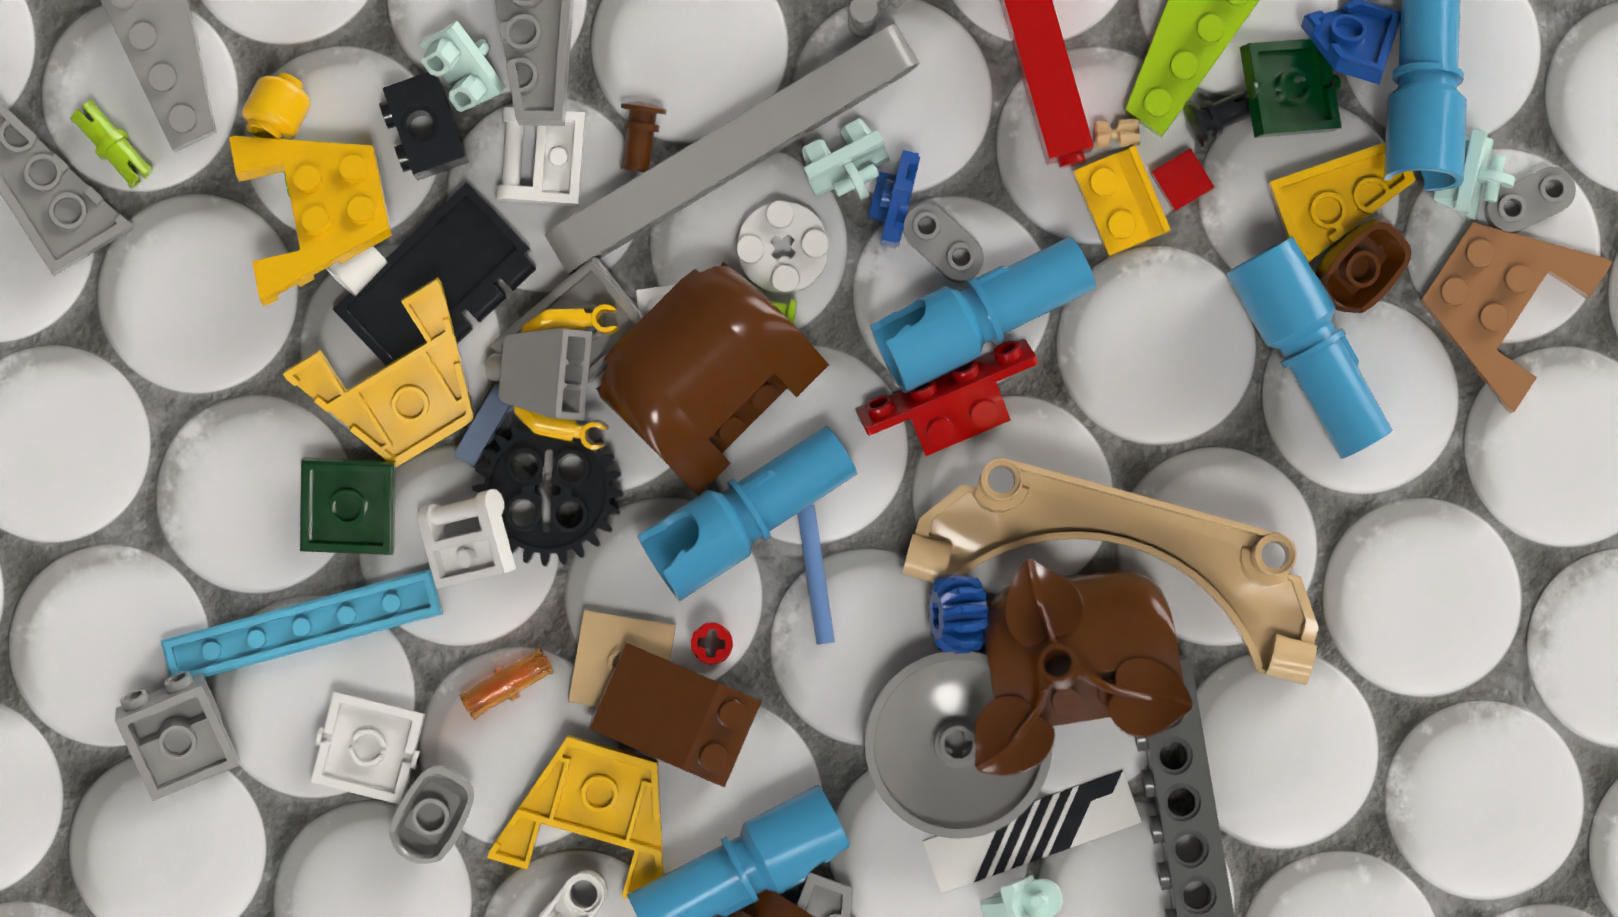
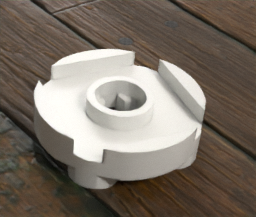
[737,200,829,294]

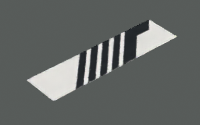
[922,770,1142,894]

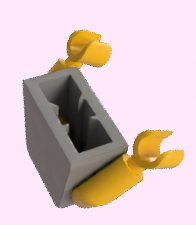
[485,304,619,450]

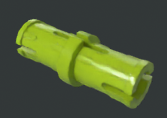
[70,100,153,188]

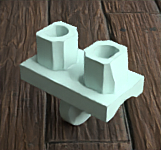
[420,20,506,112]
[802,119,890,200]
[1434,129,1515,221]
[980,875,1063,917]

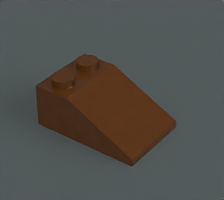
[588,642,762,788]

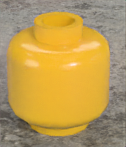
[242,73,311,140]

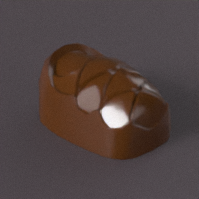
[1315,219,1411,313]

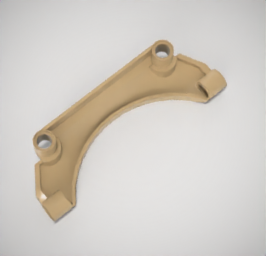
[902,458,1319,686]

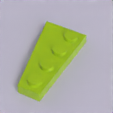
[1124,0,1260,138]

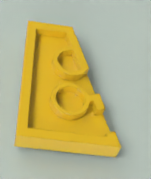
[1268,142,1416,263]

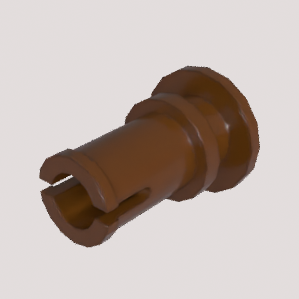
[620,101,667,172]

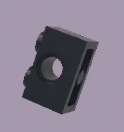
[379,72,470,181]

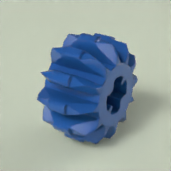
[927,574,989,654]

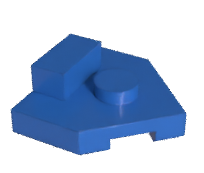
[1301,0,1401,85]
[868,150,921,249]

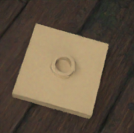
[568,610,676,707]

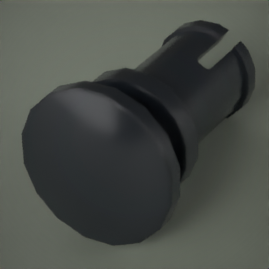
[1183,88,1251,147]

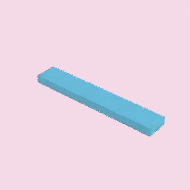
[161,569,443,677]

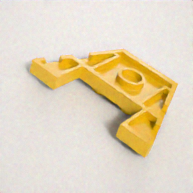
[229,136,392,306]
[283,277,475,468]
[487,735,664,898]

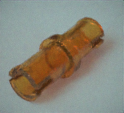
[459,647,555,720]

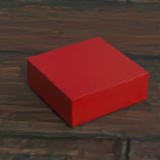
[1150,148,1215,213]

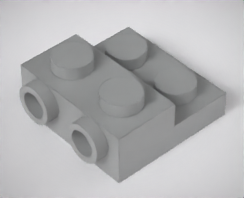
[115,671,239,801]

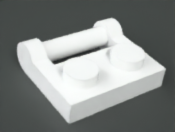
[496,107,586,206]
[417,489,516,589]

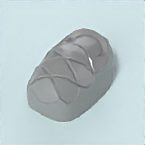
[389,765,474,864]

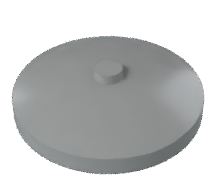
[865,651,1052,839]

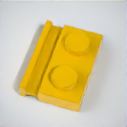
[1072,145,1171,257]

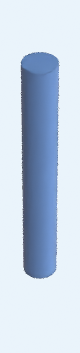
[797,505,835,645]

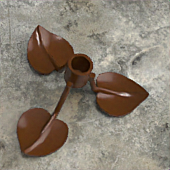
[975,559,1193,776]

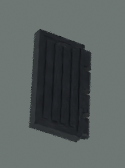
[332,182,536,366]

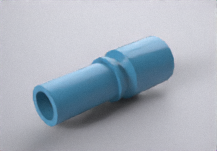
[1384,0,1467,191]
[870,237,1096,393]
[1226,237,1393,459]
[637,426,858,602]
[627,784,850,917]

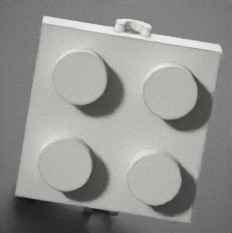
[310,692,425,804]

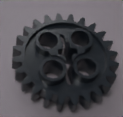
[472,423,624,567]

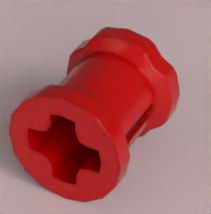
[691,622,733,665]

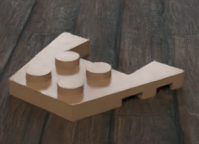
[1420,222,1613,413]

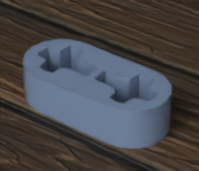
[454,382,513,468]

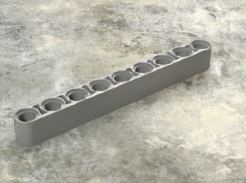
[545,24,920,275]

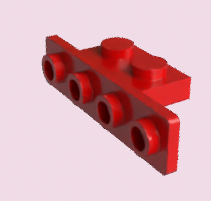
[856,339,1038,456]

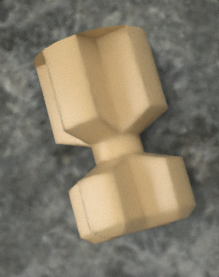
[1094,118,1140,148]

